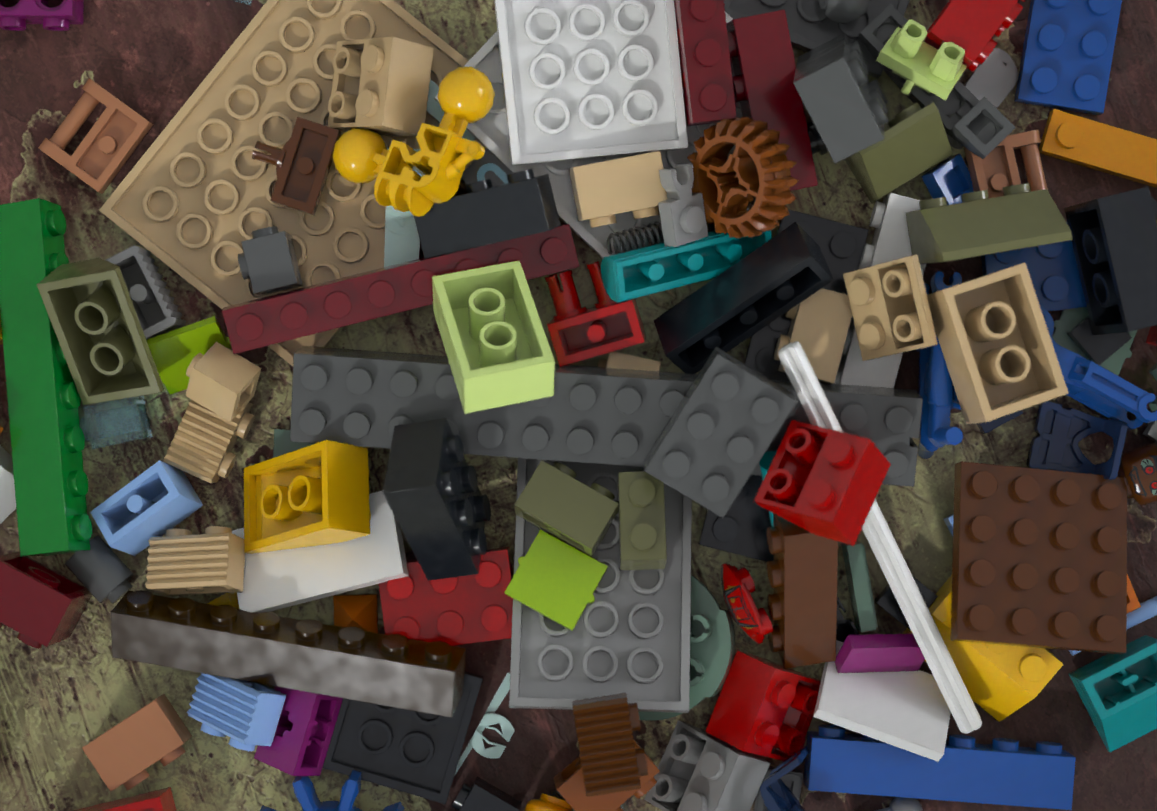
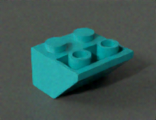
[1069,635,1157,752]

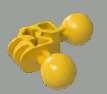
[332,67,495,217]

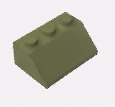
[906,183,1073,264]
[37,258,164,405]

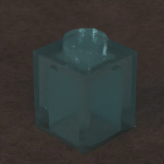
[80,396,153,449]

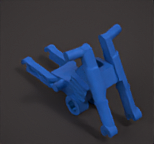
[916,271,1157,459]

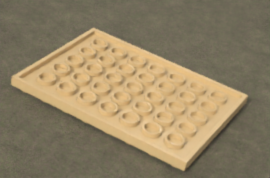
[99,0,486,366]

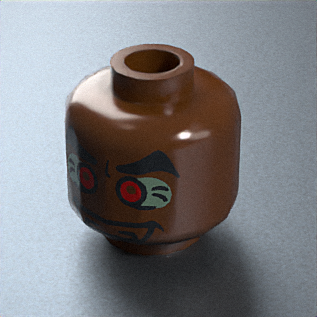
[1118,442,1157,505]

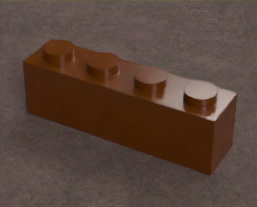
[767,513,838,669]

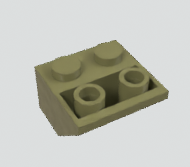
[845,102,953,204]

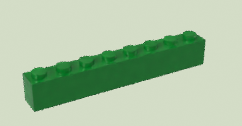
[0,198,92,556]

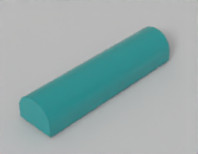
[601,230,772,303]

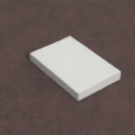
[813,640,951,762]

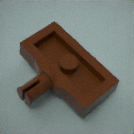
[252,117,341,216]

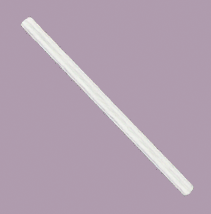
[778,341,982,734]

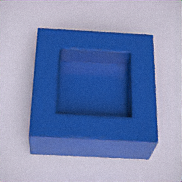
[921,154,974,205]

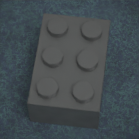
[793,33,889,163]
[644,347,797,518]

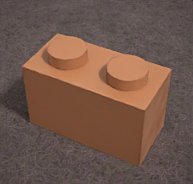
[82,694,193,792]

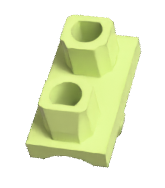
[876,19,967,101]

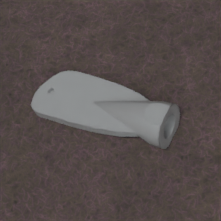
[946,48,1018,149]

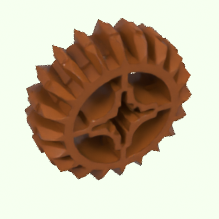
[687,116,799,238]

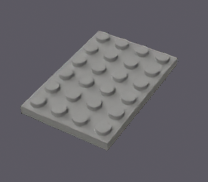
[509,458,692,713]

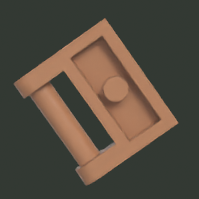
[38,78,153,194]
[964,130,1056,204]

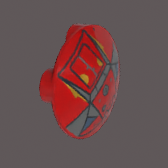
[721,563,773,644]

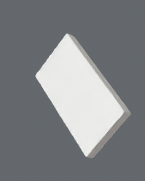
[232,490,409,613]

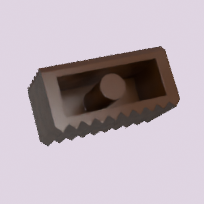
[572,693,648,797]

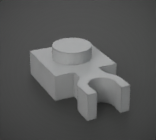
[658,164,708,247]

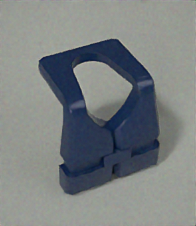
[1026,401,1128,480]
[760,746,810,811]

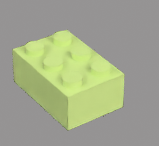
[432,260,555,414]

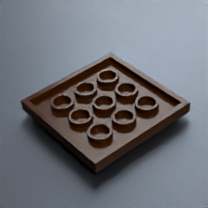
[951,461,1127,654]

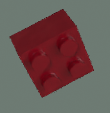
[0,551,92,649]

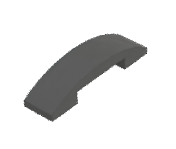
[858,4,1016,159]

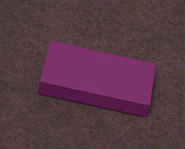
[834,633,925,673]

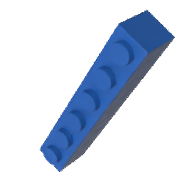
[803,725,1076,810]

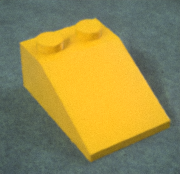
[244,440,371,554]

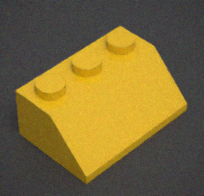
[902,575,1064,722]

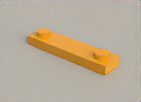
[1039,109,1157,188]

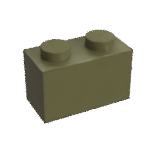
[514,460,619,557]
[618,471,667,570]

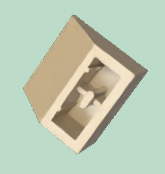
[328,36,434,136]
[843,254,938,361]

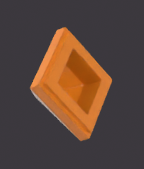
[333,594,378,633]

